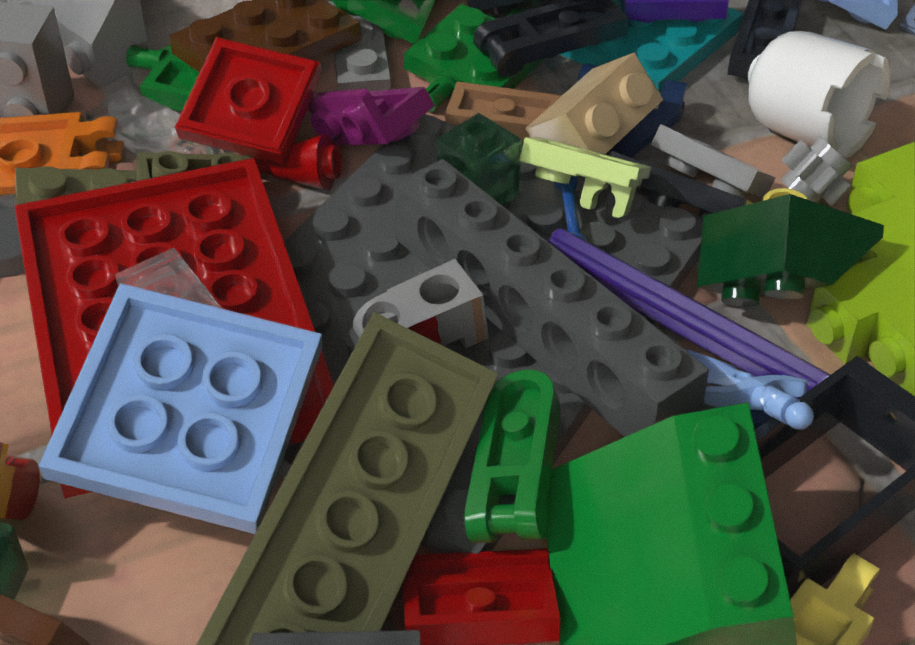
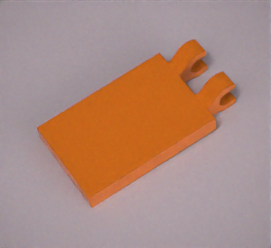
[0,112,125,195]

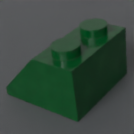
[697,194,884,307]

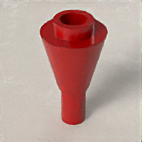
[238,134,343,190]

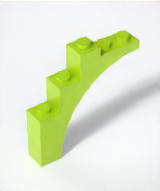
[806,141,915,396]

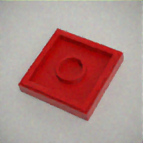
[174,37,323,165]

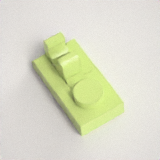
[519,137,651,218]

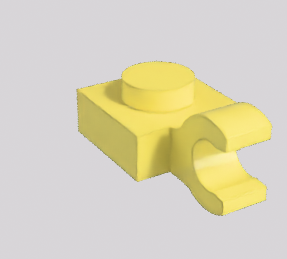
[790,553,880,645]

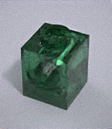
[436,113,522,206]

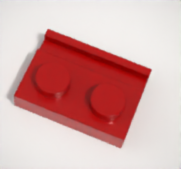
[403,548,560,645]

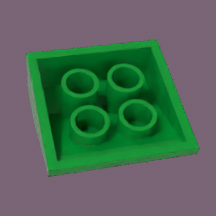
[547,402,797,645]

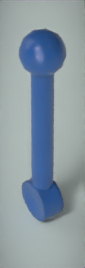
[554,175,588,242]

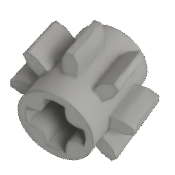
[780,137,853,206]

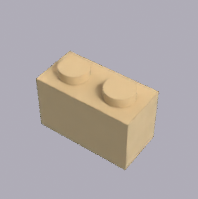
[525,53,663,154]

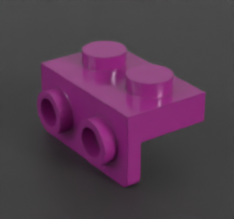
[308,87,435,145]

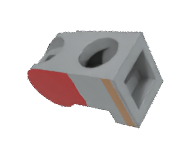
[353,259,489,348]

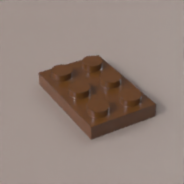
[169,0,361,73]

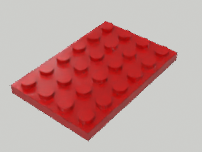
[14,158,334,499]

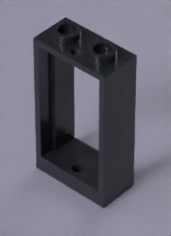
[754,356,915,599]

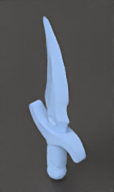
[684,349,814,430]

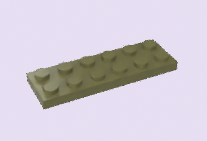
[196,312,499,645]

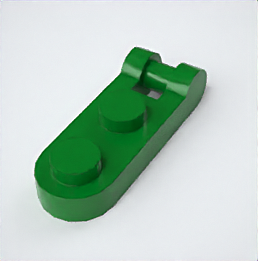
[464,369,561,543]

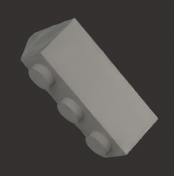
[7,0,149,88]

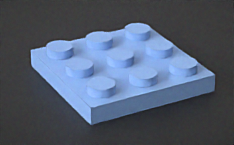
[39,283,322,534]

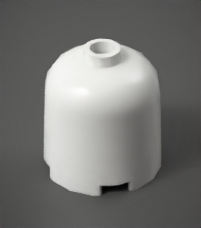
[748,31,891,158]

